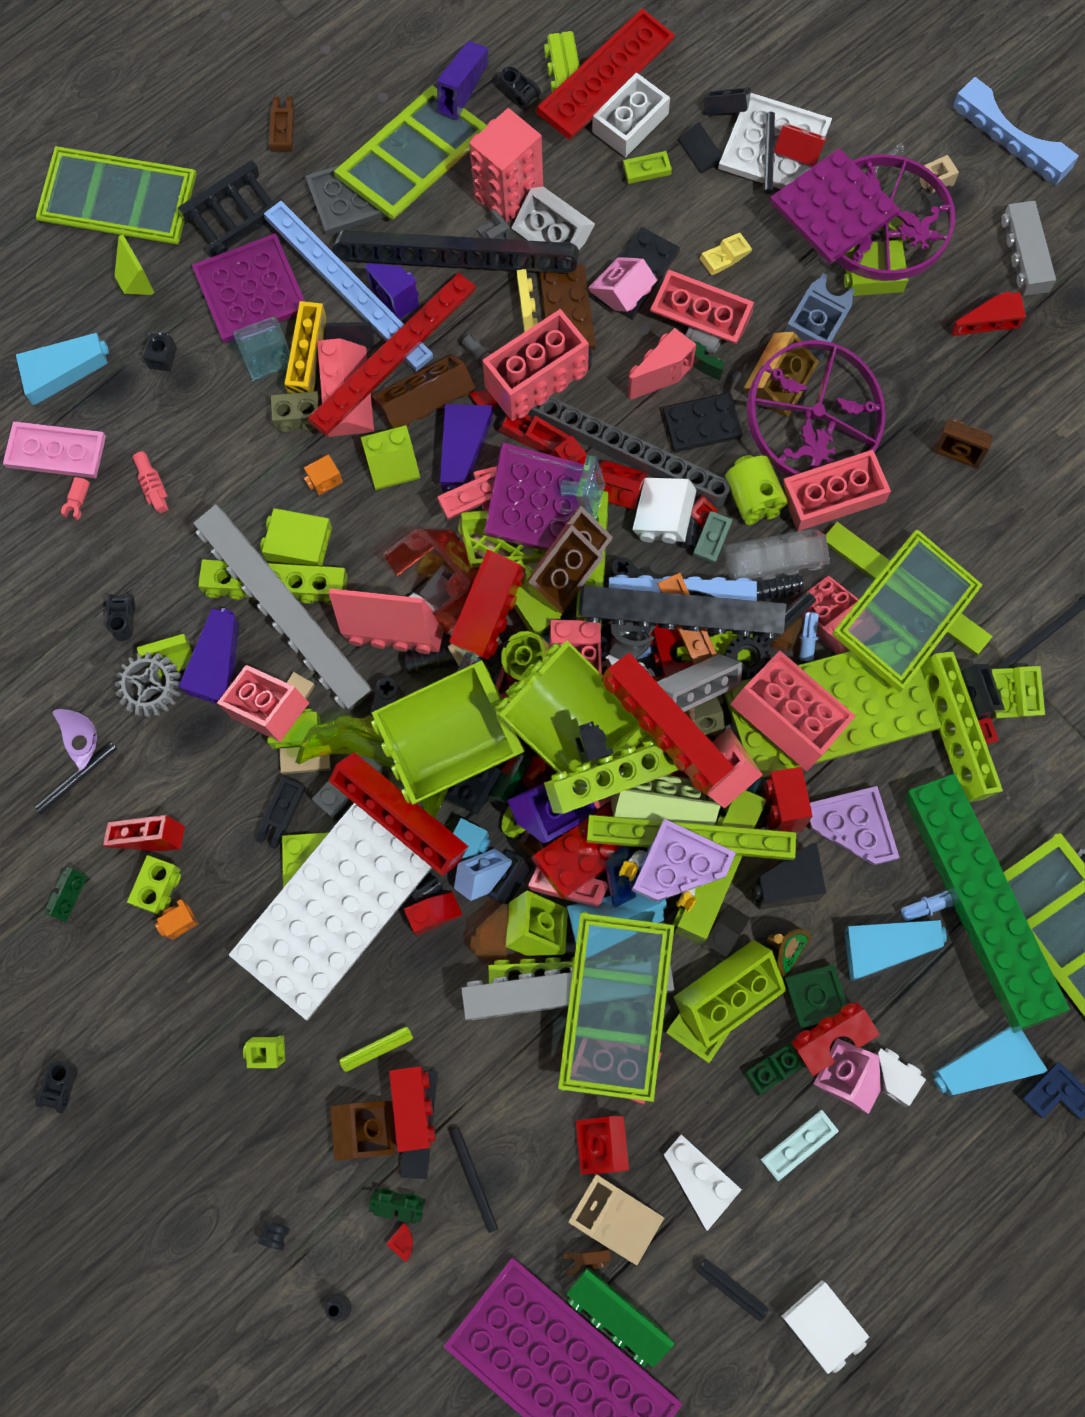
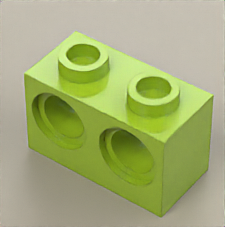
[127,855,181,916]

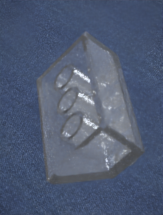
[722,528,830,581]

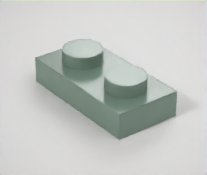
[693,511,733,564]

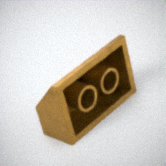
[743,332,819,417]

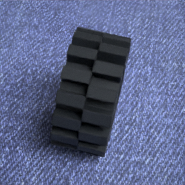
[724,635,770,681]

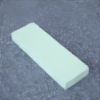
[760,1110,839,1181]

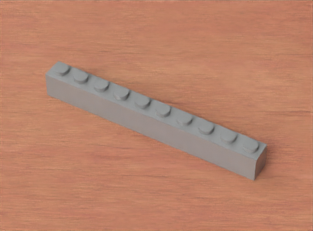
[194,504,374,710]

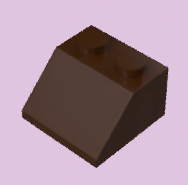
[933,419,993,469]
[331,1101,395,1161]

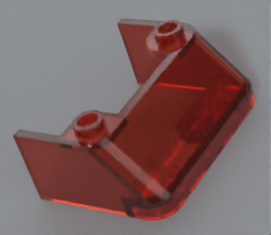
[383,529,480,634]

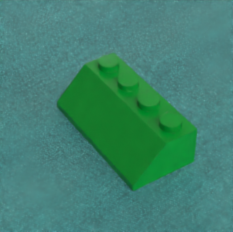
[567,1266,675,1368]

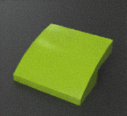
[991,666,1045,719]

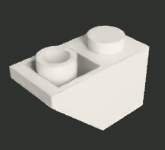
[874,1048,926,1107]

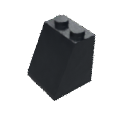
[752,843,826,910]

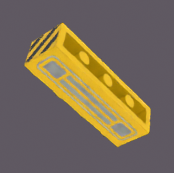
[285,301,327,394]

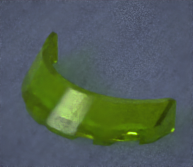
[295,715,448,818]

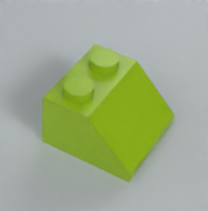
[361,425,421,490]
[506,890,568,956]

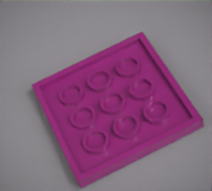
[769,148,900,265]
[192,233,305,344]
[483,443,595,551]

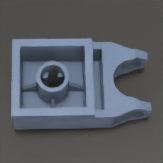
[784,273,855,360]

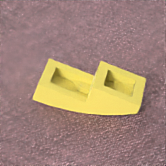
[699,233,752,276]

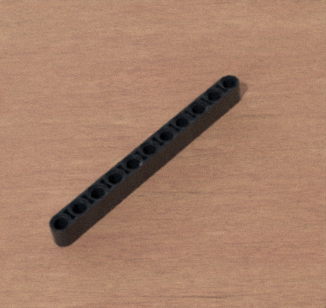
[332,230,579,273]

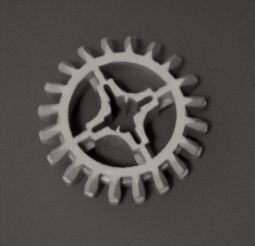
[115,652,181,718]

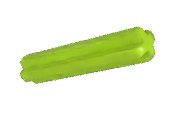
[339,1027,413,1072]

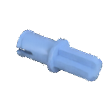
[798,612,819,662]
[901,891,953,921]

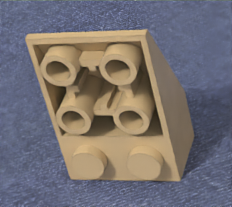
[568,1174,664,1265]

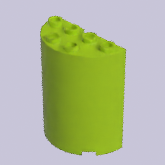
[495,641,648,792]
[371,660,525,805]

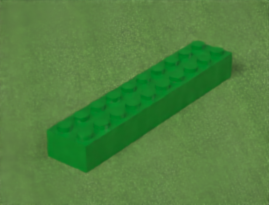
[904,774,1070,1033]

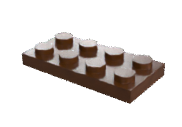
[540,265,595,350]

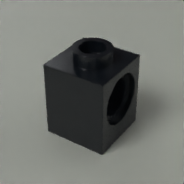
[143,333,177,372]

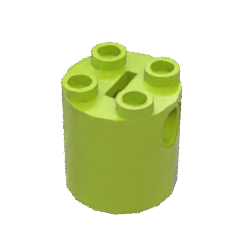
[725,455,788,525]

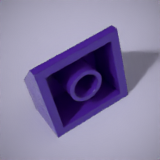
[365,263,419,320]

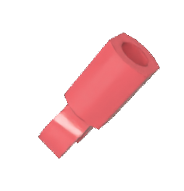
[61,477,90,520]

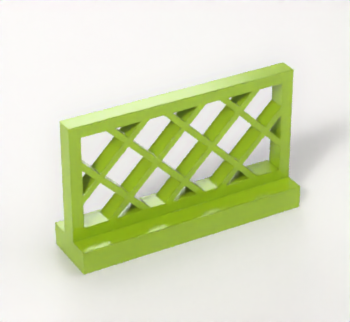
[458,511,547,568]

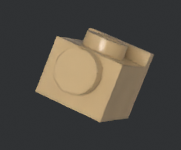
[920,155,959,193]

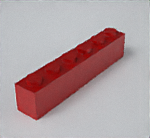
[601,652,735,795]
[328,752,469,876]

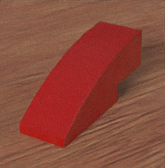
[498,414,571,455]

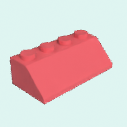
[650,270,754,344]
[317,338,374,437]
[783,450,891,532]

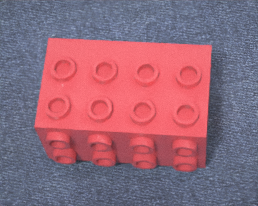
[469,108,543,223]
[482,309,589,421]

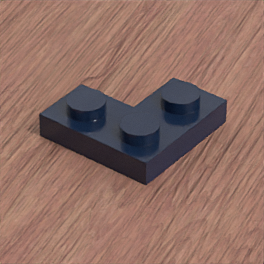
[1021,1062,1085,1120]

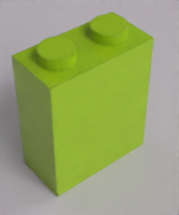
[843,240,908,296]
[260,508,332,567]

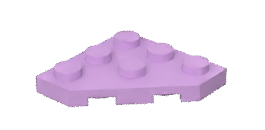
[809,786,900,865]
[632,819,736,902]

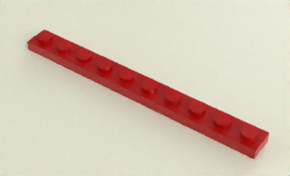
[308,273,476,436]

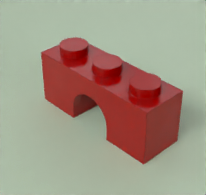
[648,623,693,679]
[791,1002,880,1076]

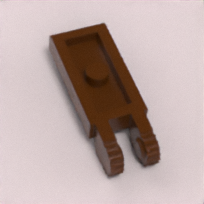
[269,96,294,151]

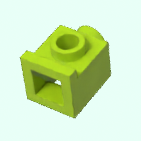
[243,1036,285,1068]

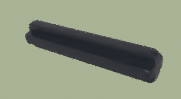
[757,592,816,647]
[697,1259,769,1321]

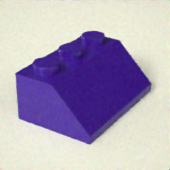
[507,777,598,843]

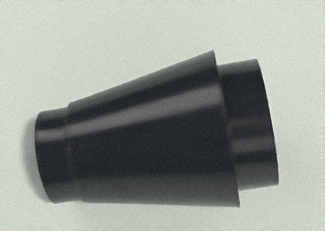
[325,1294,352,1322]

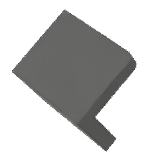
[478,209,511,240]

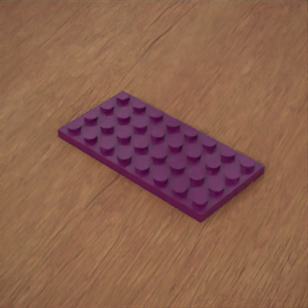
[443,1257,683,1417]

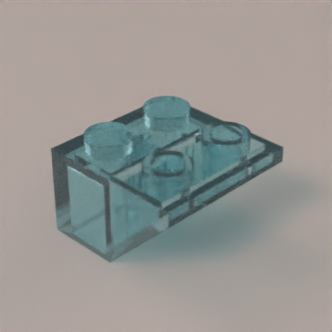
[233,316,290,381]

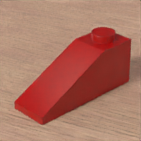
[951,292,1026,336]
[103,815,185,852]

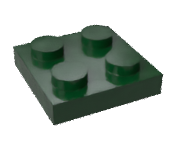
[784,964,847,1029]

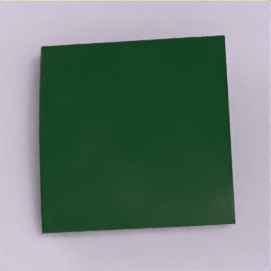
[487,754,532,804]

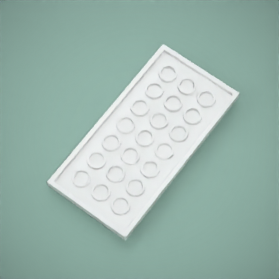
[229,803,432,1020]

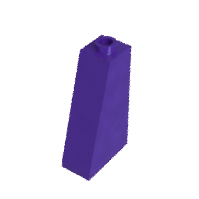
[437,41,488,120]
[440,404,493,492]
[179,608,239,705]

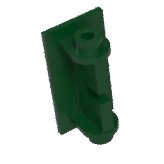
[45,867,88,922]
[369,1188,426,1224]

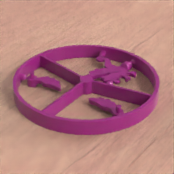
[836,154,955,281]
[747,340,885,477]

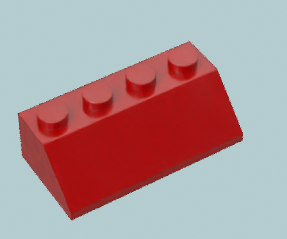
[449,549,526,660]

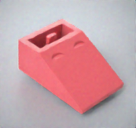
[627,328,696,400]
[792,576,880,655]
[549,620,602,674]
[707,727,763,808]

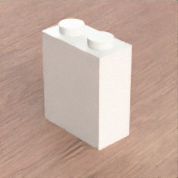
[633,478,696,544]
[781,1280,869,1374]

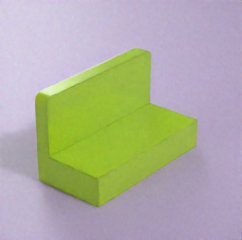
[137,634,193,678]

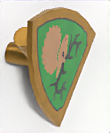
[767,928,812,979]

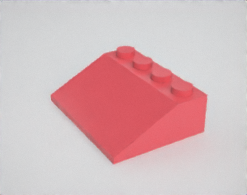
[329,589,445,654]
[730,651,856,771]

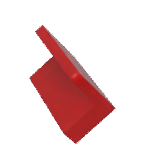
[774,123,828,166]

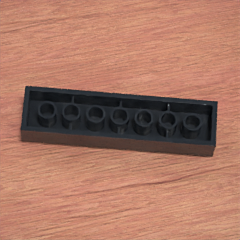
[578,586,787,638]

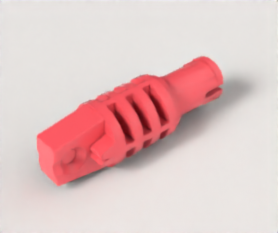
[133,452,168,514]

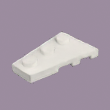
[664,1135,741,1231]

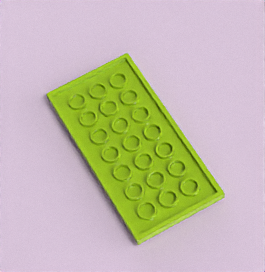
[723,638,941,781]

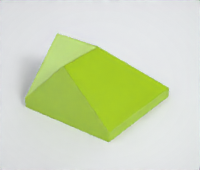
[115,234,154,295]

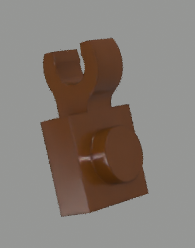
[564,1248,611,1274]

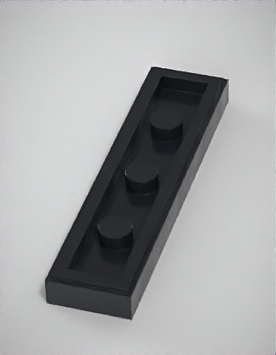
[401,1071,438,1180]

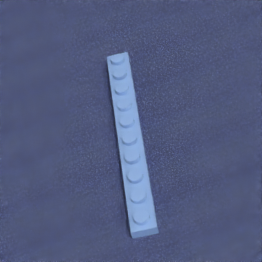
[264,201,433,372]

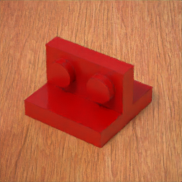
[592,459,648,510]
[576,1116,629,1175]

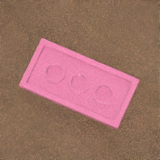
[3,422,106,478]

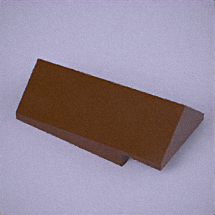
[526,505,613,614]

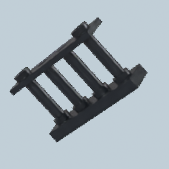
[178,160,284,257]

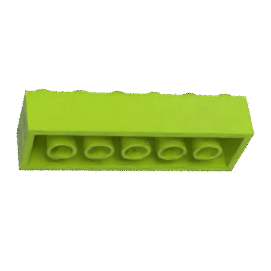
[673,790,767,946]

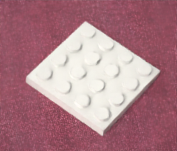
[718,93,832,189]

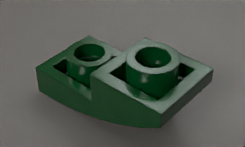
[693,341,725,380]
[744,1044,805,1096]

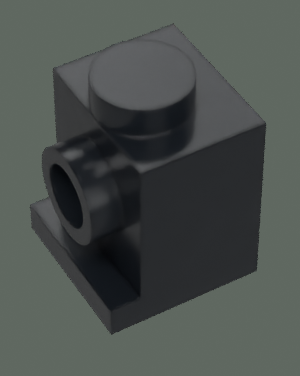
[572,721,613,763]

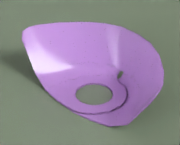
[53,709,98,771]

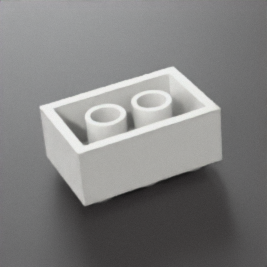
[592,73,670,157]

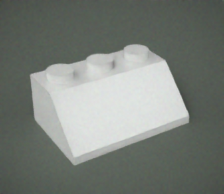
[512,187,595,259]

